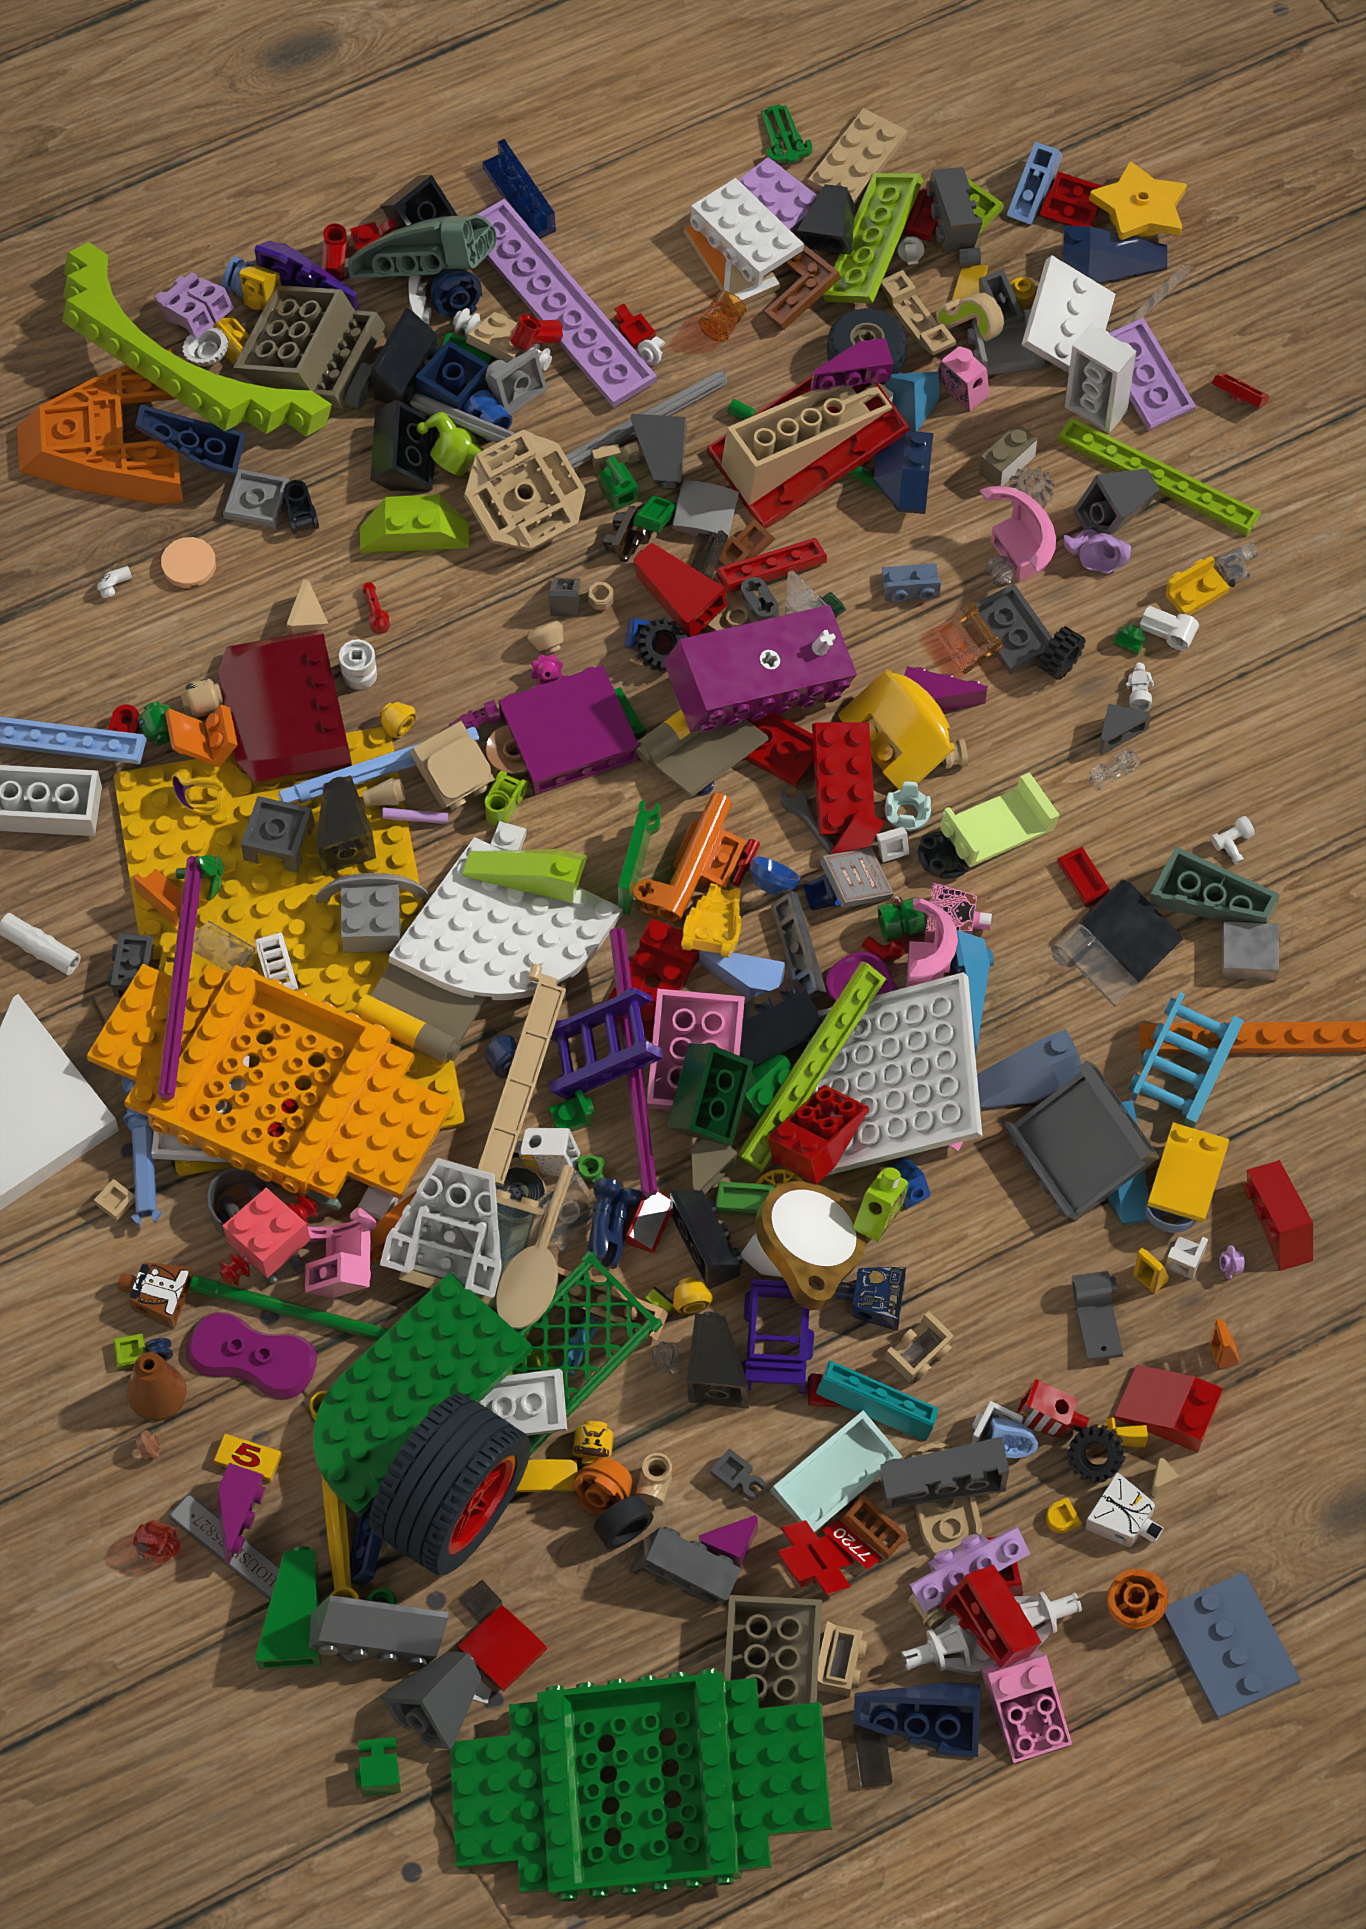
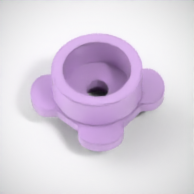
[1219,1245,1245,1279]

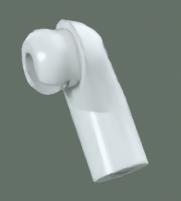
[97,566,132,598]

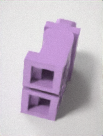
[154,272,234,339]

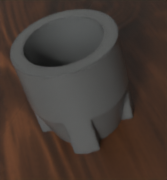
[959,248,981,269]

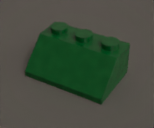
[667,1043,754,1146]

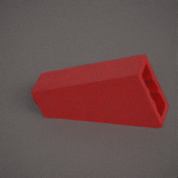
[633,542,728,637]

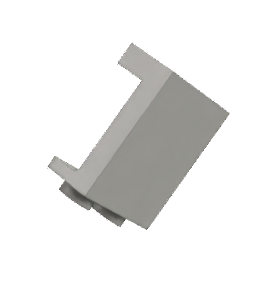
[967,309,1045,375]

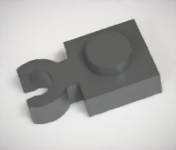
[710,1448,766,1501]

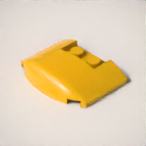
[838,669,954,790]

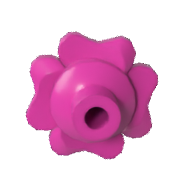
[531,654,563,685]

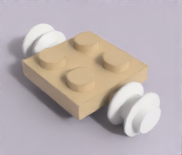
[453,308,552,371]

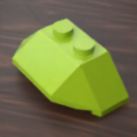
[360,494,469,553]

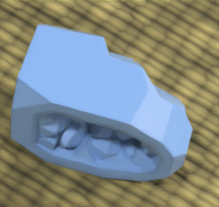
[987,1418,1038,1459]

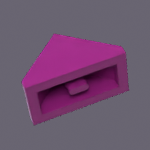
[699,1515,758,1568]

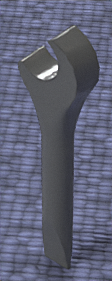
[780,787,835,855]

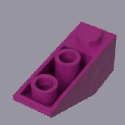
[811,338,893,391]
[904,666,988,711]
[217,1463,266,1564]

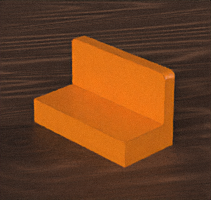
[133,869,183,927]

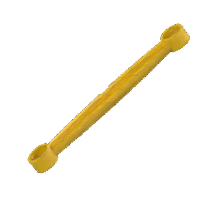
[310,1391,359,1599]

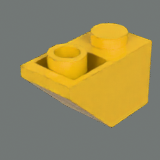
[239,265,281,311]

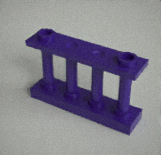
[550,988,663,1100]

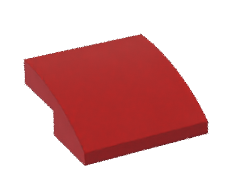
[1040,171,1104,227]
[457,1605,547,1692]

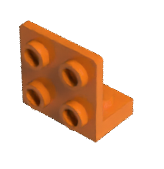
[165,704,237,767]

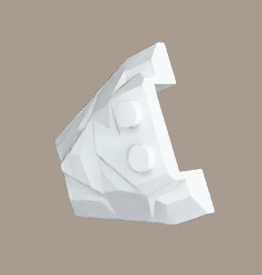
[380,1158,502,1298]

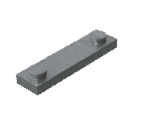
[771,891,826,1002]

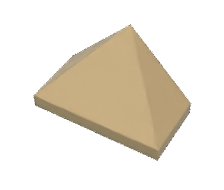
[286,579,328,635]

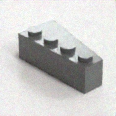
[879,1437,1009,1509]

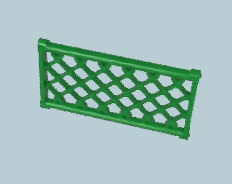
[512,1251,663,1460]

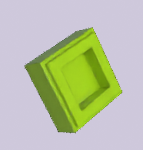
[113,1333,146,1370]

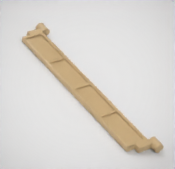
[478,964,566,1186]

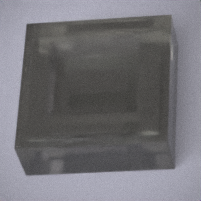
[459,1580,503,1624]

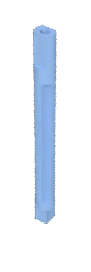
[278,727,479,804]

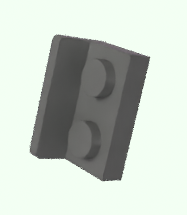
[107,934,155,997]

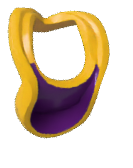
[172,769,224,815]

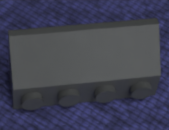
[309,1595,449,1668]

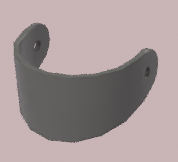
[207,1167,276,1237]

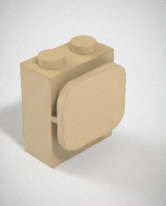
[408,721,495,810]

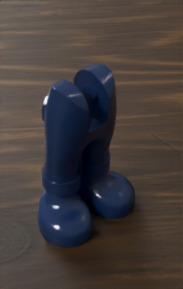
[587,1178,643,1269]

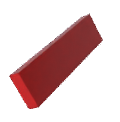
[716,537,827,594]

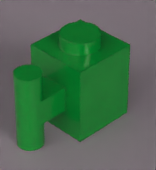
[599,456,638,512]
[354,1736,401,1797]

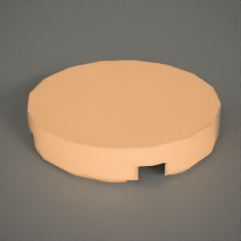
[161,537,216,588]

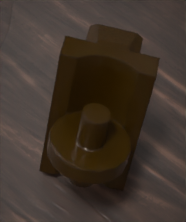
[602,506,651,562]

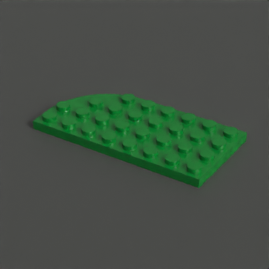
[313,1272,534,1518]

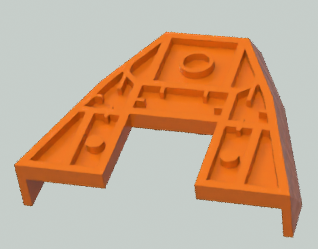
[17,349,184,504]

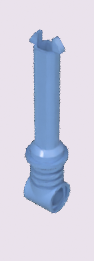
[121,1076,161,1226]

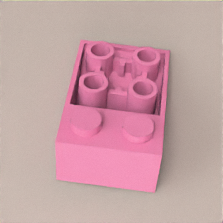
[980,1650,1072,1763]

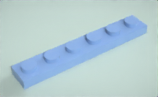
[0,717,147,765]

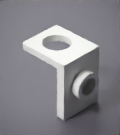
[972,1401,1023,1443]

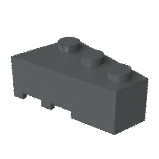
[926,167,982,252]

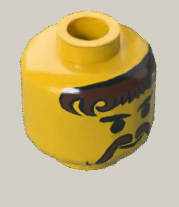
[573,1421,614,1465]

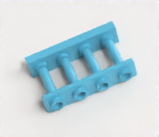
[1128,992,1244,1128]

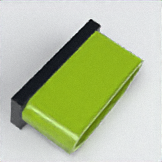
[644,1286,674,1313]

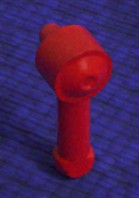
[362,582,390,634]

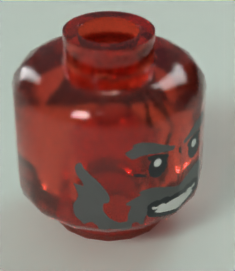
[133,1520,181,1564]

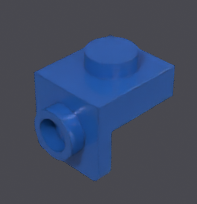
[891,1157,931,1209]

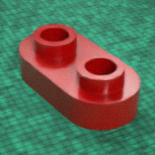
[108,704,140,734]

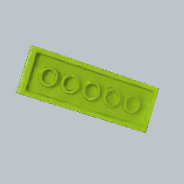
[822,173,923,303]

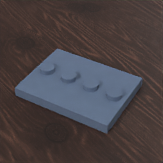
[1163,1572,1301,1720]

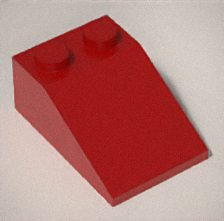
[1114,1365,1223,1453]

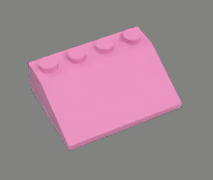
[647,989,745,1111]

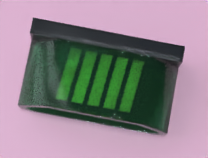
[818,592,846,618]

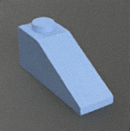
[1006,141,1063,225]
[699,950,785,1000]

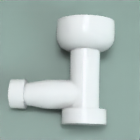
[1210,816,1255,865]

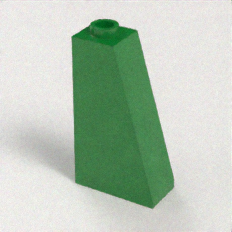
[255,1546,321,1670]

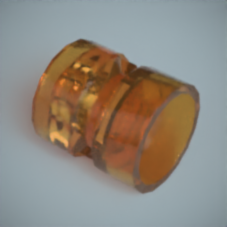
[698,291,747,342]

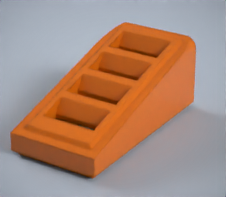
[1210,1318,1240,1369]

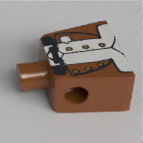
[117,1262,193,1329]

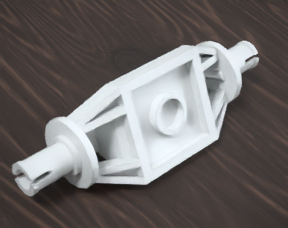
[901,1591,1082,1676]

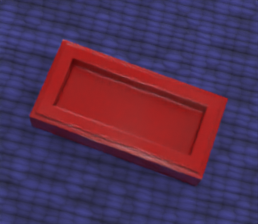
[1057,847,1110,907]

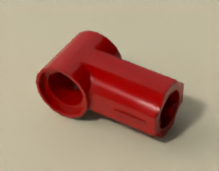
[321,223,348,280]
[509,314,563,351]

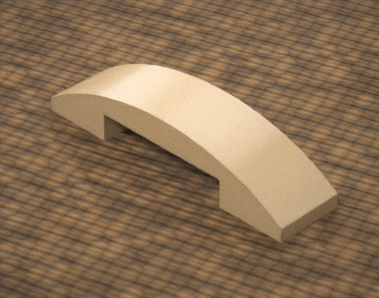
[881,270,956,355]

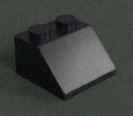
[380,175,458,230]

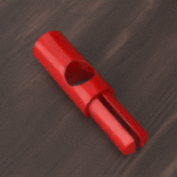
[731,839,760,887]

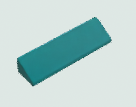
[817,1360,939,1441]

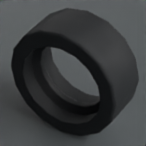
[593,1495,654,1549]

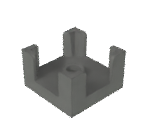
[241,796,315,873]

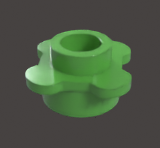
[575,1155,606,1183]

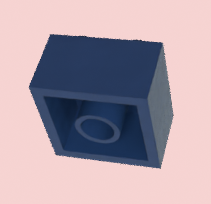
[415,340,489,411]

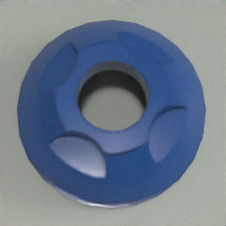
[750,856,800,895]

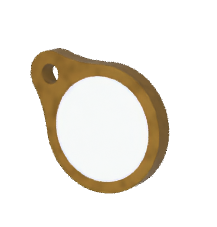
[755,1181,866,1310]

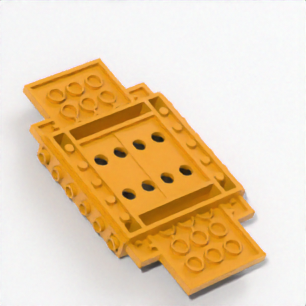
[87,964,454,1200]

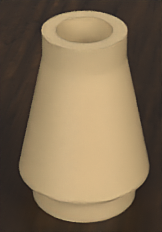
[362,778,406,807]

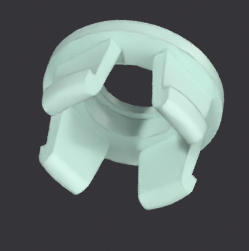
[884,781,931,831]

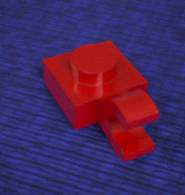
[350,219,397,251]
[614,303,656,350]

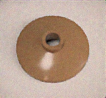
[486,725,527,774]

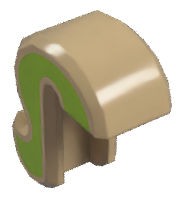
[936,293,1004,342]

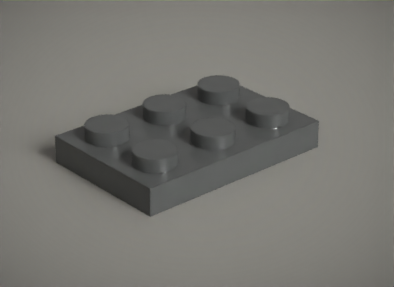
[967,584,1052,674]

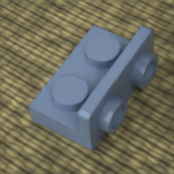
[882,563,941,602]

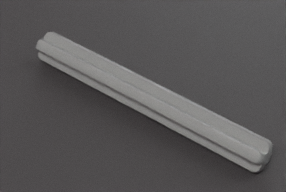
[410,393,514,443]

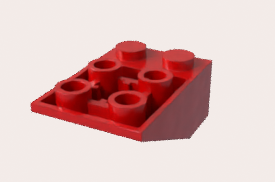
[767,1085,869,1184]

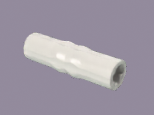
[0,913,81,975]

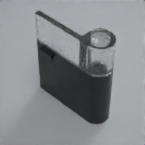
[1051,879,1184,1007]

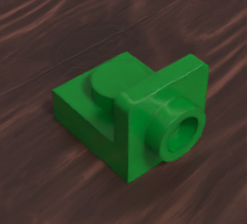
[549,1089,595,1132]

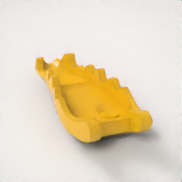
[681,883,741,958]

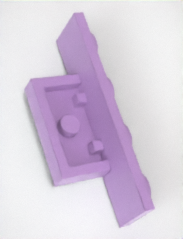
[909,1526,1030,1612]

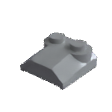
[486,348,548,415]

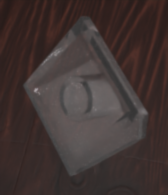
[531,1170,596,1253]

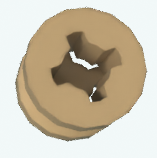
[943,738,968,769]

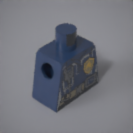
[836,1267,906,1331]

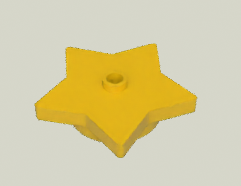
[1089,162,1187,240]

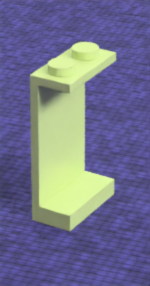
[940,772,1060,867]

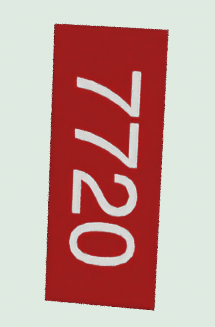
[822,1519,882,1570]

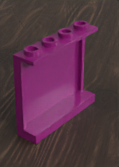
[499,665,639,795]

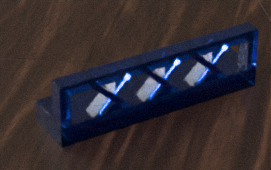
[482,139,556,239]

